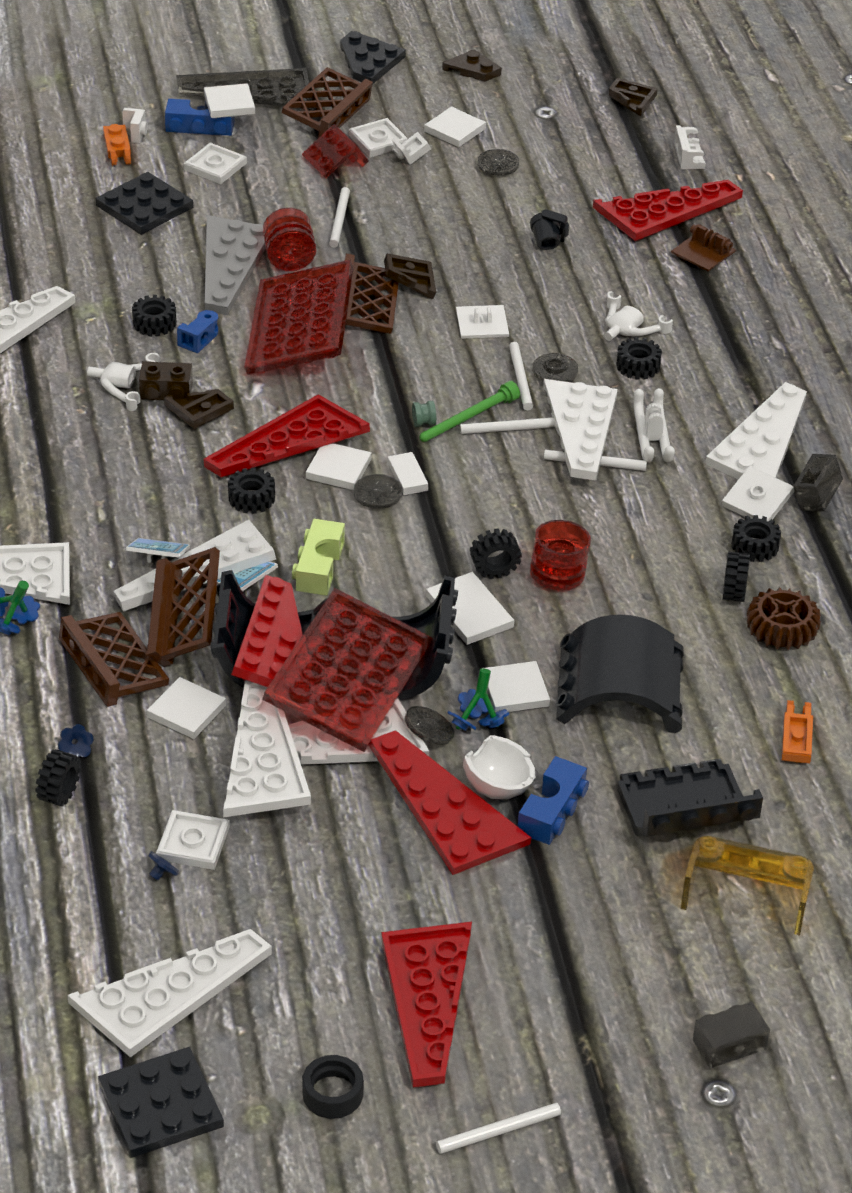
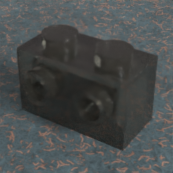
[793,454,843,512]
[693,1002,770,1068]

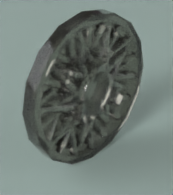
[478,149,519,176]
[532,353,578,382]
[354,474,402,509]
[404,706,454,745]

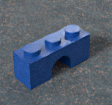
[165,98,235,136]
[518,756,589,845]

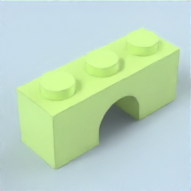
[292,519,345,596]

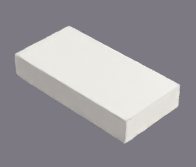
[388,452,428,495]

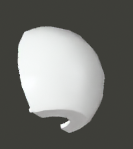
[463,735,536,799]

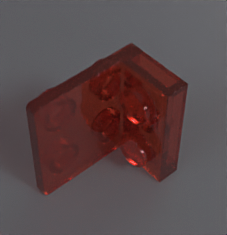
[302,124,369,178]

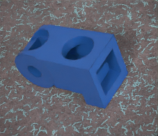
[177,310,218,354]

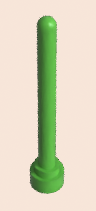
[419,381,520,442]

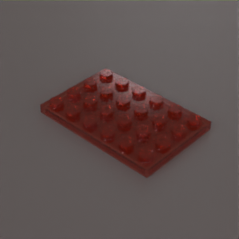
[244,260,354,375]
[262,588,433,752]

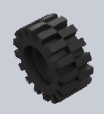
[132,295,177,337]
[616,337,662,380]
[228,468,275,514]
[731,515,781,562]
[470,528,522,579]
[722,551,750,602]
[35,749,81,807]

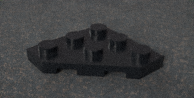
[340,31,406,84]

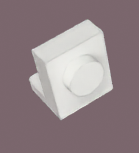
[122,108,148,143]
[392,132,431,165]

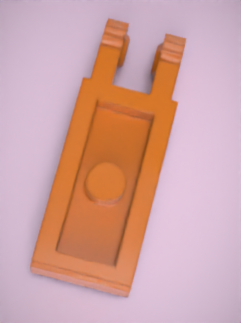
[103,124,131,166]
[781,700,813,764]

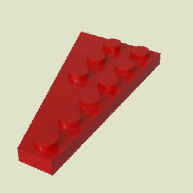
[593,180,743,241]
[203,394,370,477]
[231,575,316,702]
[369,730,531,875]
[381,921,472,1088]

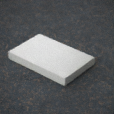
[426,572,514,645]

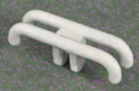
[634,388,675,463]

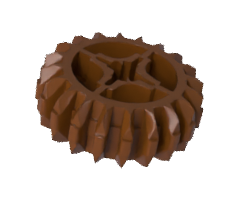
[747,587,821,650]

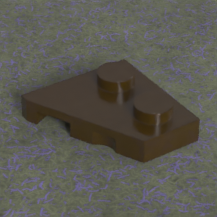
[442,49,502,82]
[609,78,657,116]
[384,253,436,299]
[164,389,234,429]

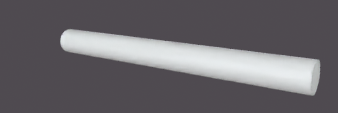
[329,187,350,248]
[509,342,533,410]
[460,418,555,434]
[544,450,647,471]
[436,1103,561,1154]

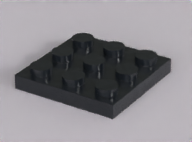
[95,172,194,235]
[98,1047,224,1158]

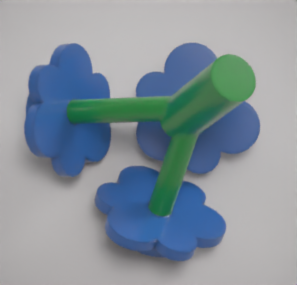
[0,580,40,635]
[447,668,509,731]

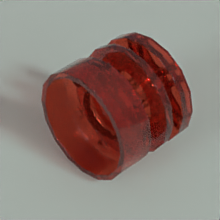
[263,207,316,271]
[530,520,591,591]

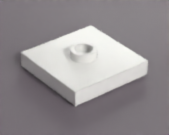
[722,466,794,521]

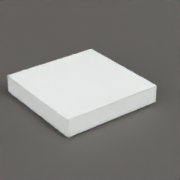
[204,83,255,118]
[424,106,486,147]
[349,118,408,158]
[184,143,247,184]
[306,443,372,490]
[485,661,550,713]
[147,677,226,739]
[156,810,230,870]

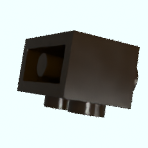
[139,361,193,401]

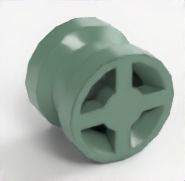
[412,400,437,428]

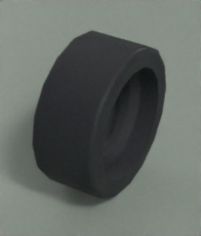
[302,1055,364,1119]

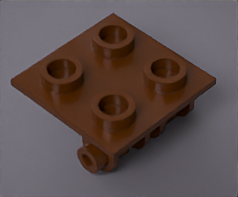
[671,224,736,271]

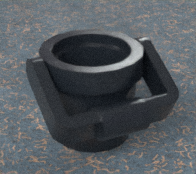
[530,209,569,250]

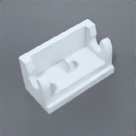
[674,125,706,169]

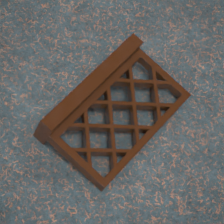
[282,67,373,141]
[333,253,399,334]
[147,547,220,667]
[59,612,169,707]

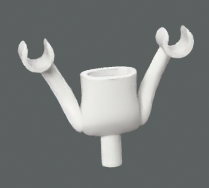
[604,291,673,341]
[87,353,160,411]

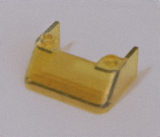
[681,836,814,935]

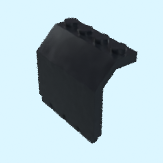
[617,759,763,837]

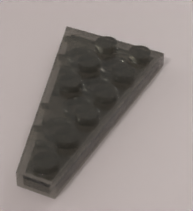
[176,68,314,111]

